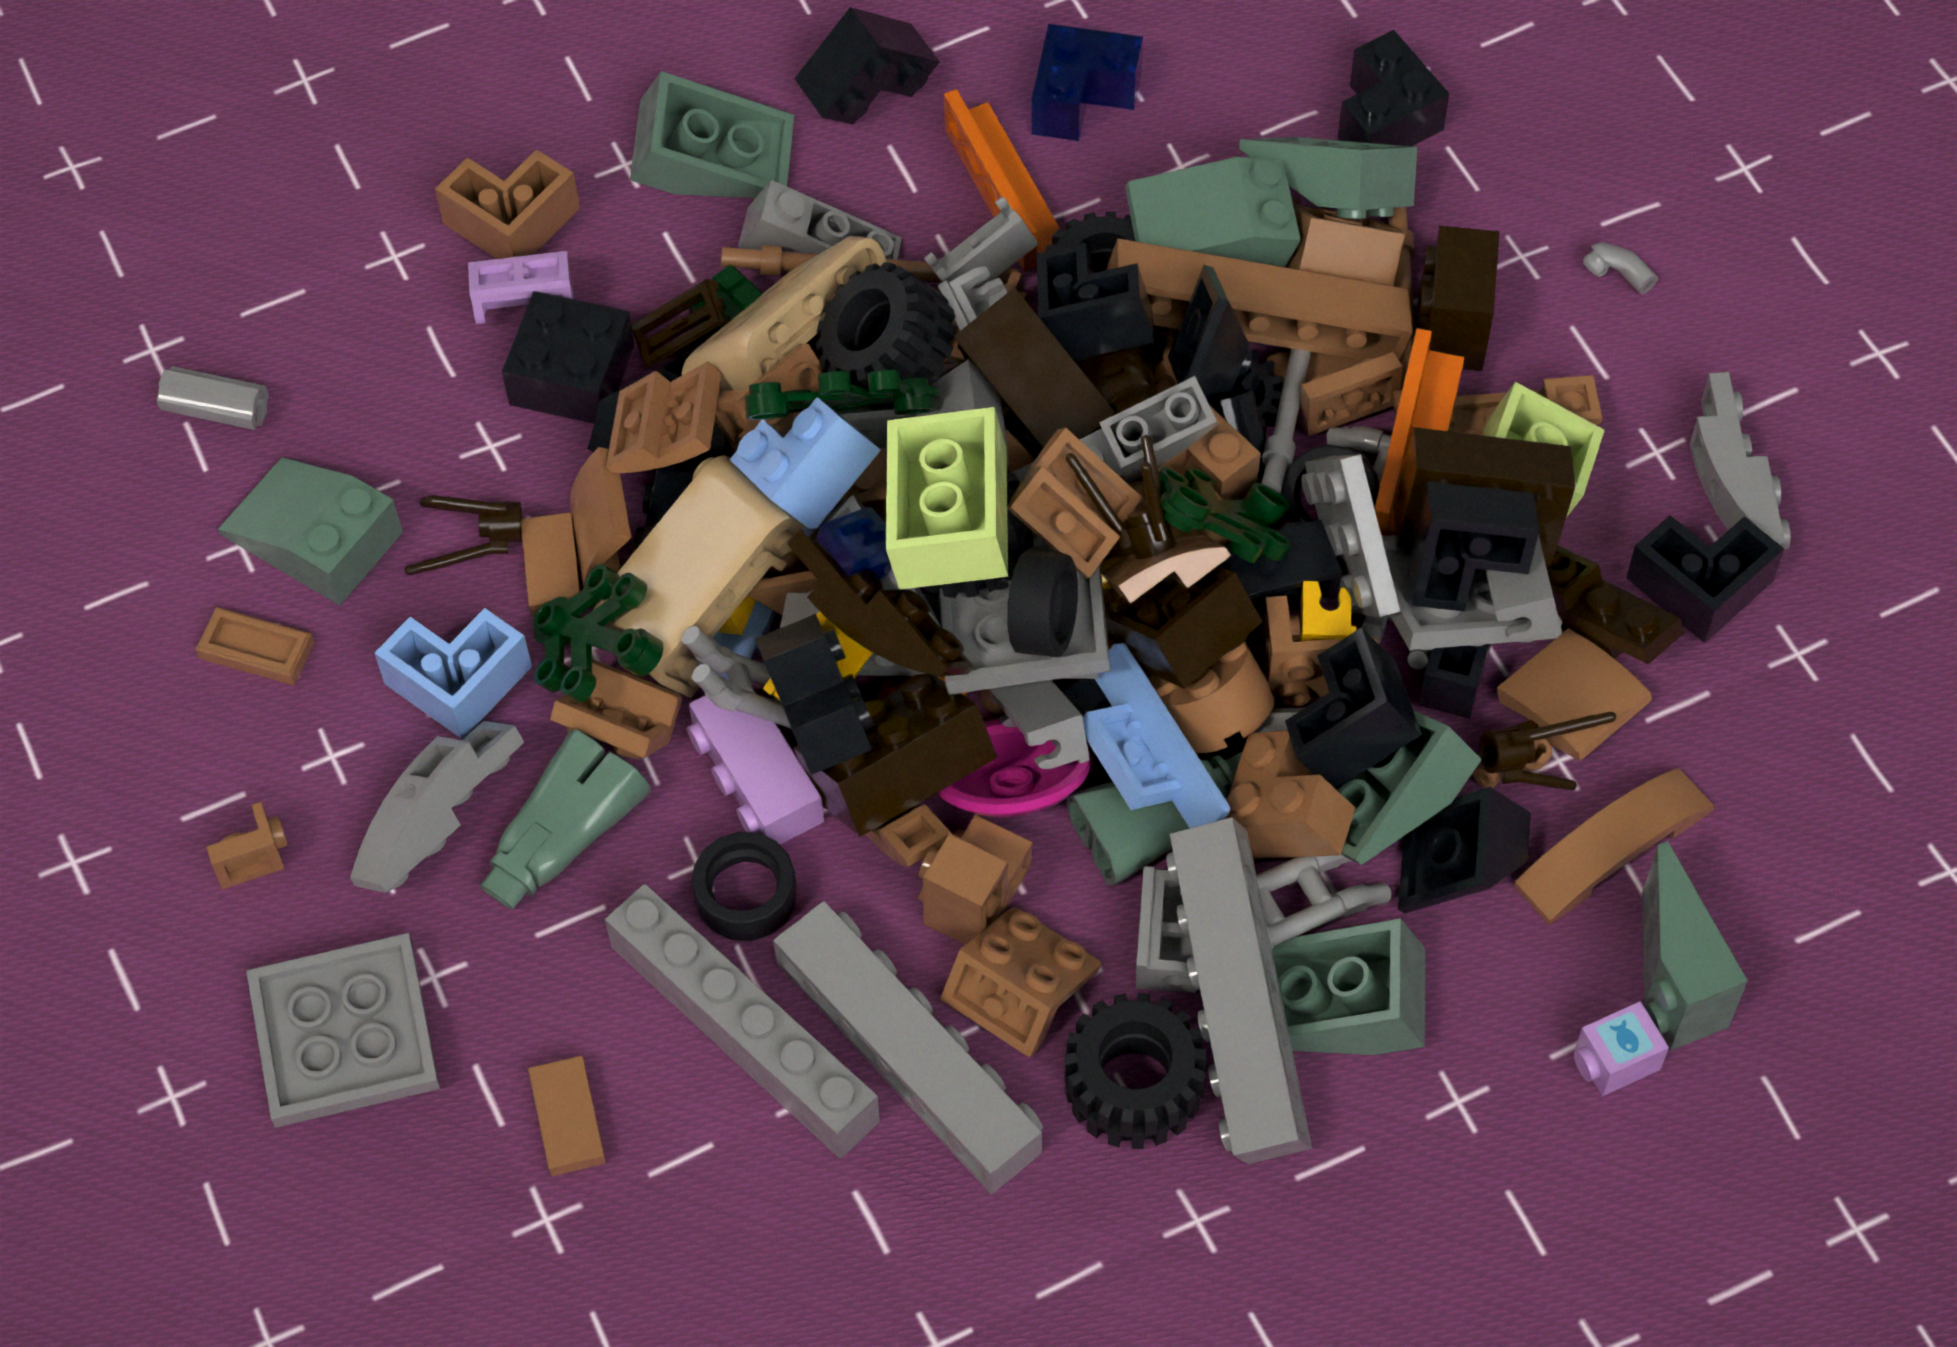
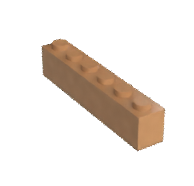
[1106,238,1413,360]

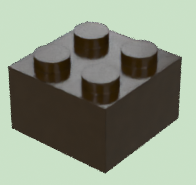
[1416,225,1500,371]

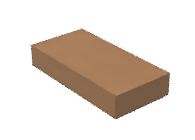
[520,512,581,615]
[195,607,315,686]
[528,1055,606,1177]

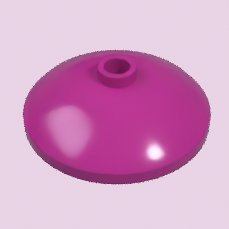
[937,719,1091,817]

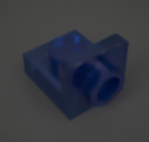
[816,506,892,580]

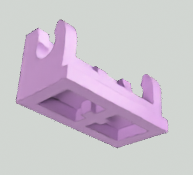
[468,251,575,325]

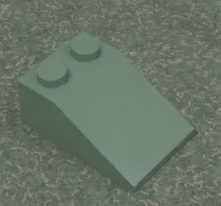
[630,71,795,198]
[1239,137,1417,219]
[1125,157,1301,267]
[218,457,403,606]
[1336,710,1482,865]
[1642,841,1748,1051]
[1272,918,1425,1055]

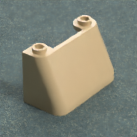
[682,236,887,391]
[593,455,807,698]

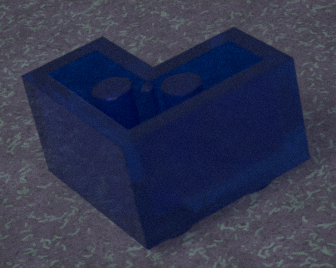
[1032,24,1143,141]

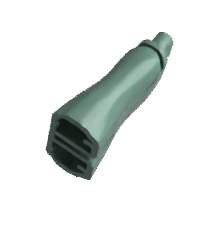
[479,729,652,910]
[1066,752,1242,886]

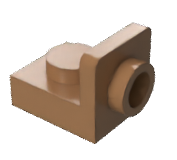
[206,801,288,890]

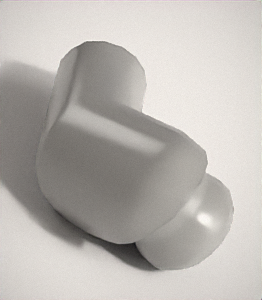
[1583,241,1658,294]

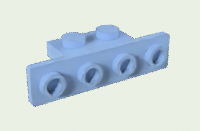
[1083,643,1230,828]

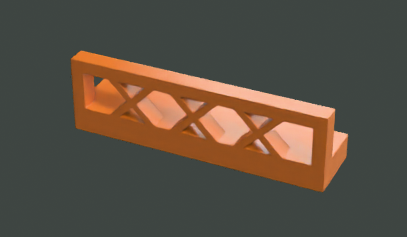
[944,89,1061,271]
[1375,328,1465,536]

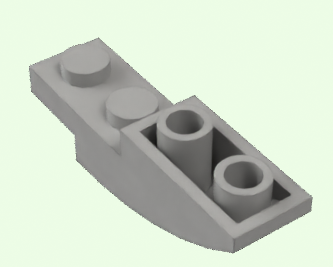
[1689,372,1791,550]
[1012,376,1218,484]
[350,721,524,893]

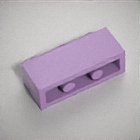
[686,692,824,845]

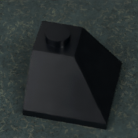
[1168,265,1252,394]
[1398,787,1531,914]

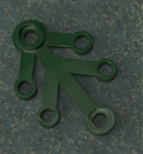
[744,370,940,420]
[1158,467,1291,563]
[533,564,663,703]

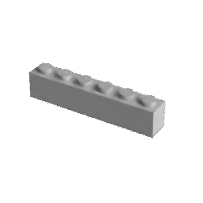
[1166,817,1312,1164]
[604,884,880,1160]
[773,901,1043,1195]

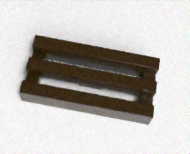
[631,279,731,371]

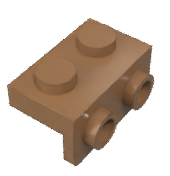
[550,659,682,759]

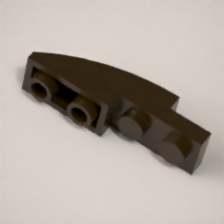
[787,528,974,676]
[1546,546,1684,664]

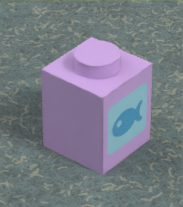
[1574,1001,1669,1097]

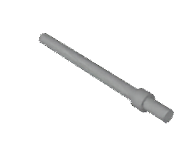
[1261,349,1311,493]

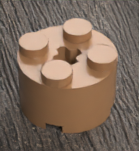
[1148,642,1274,753]

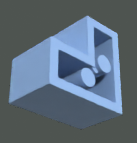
[729,397,881,528]
[375,608,532,739]

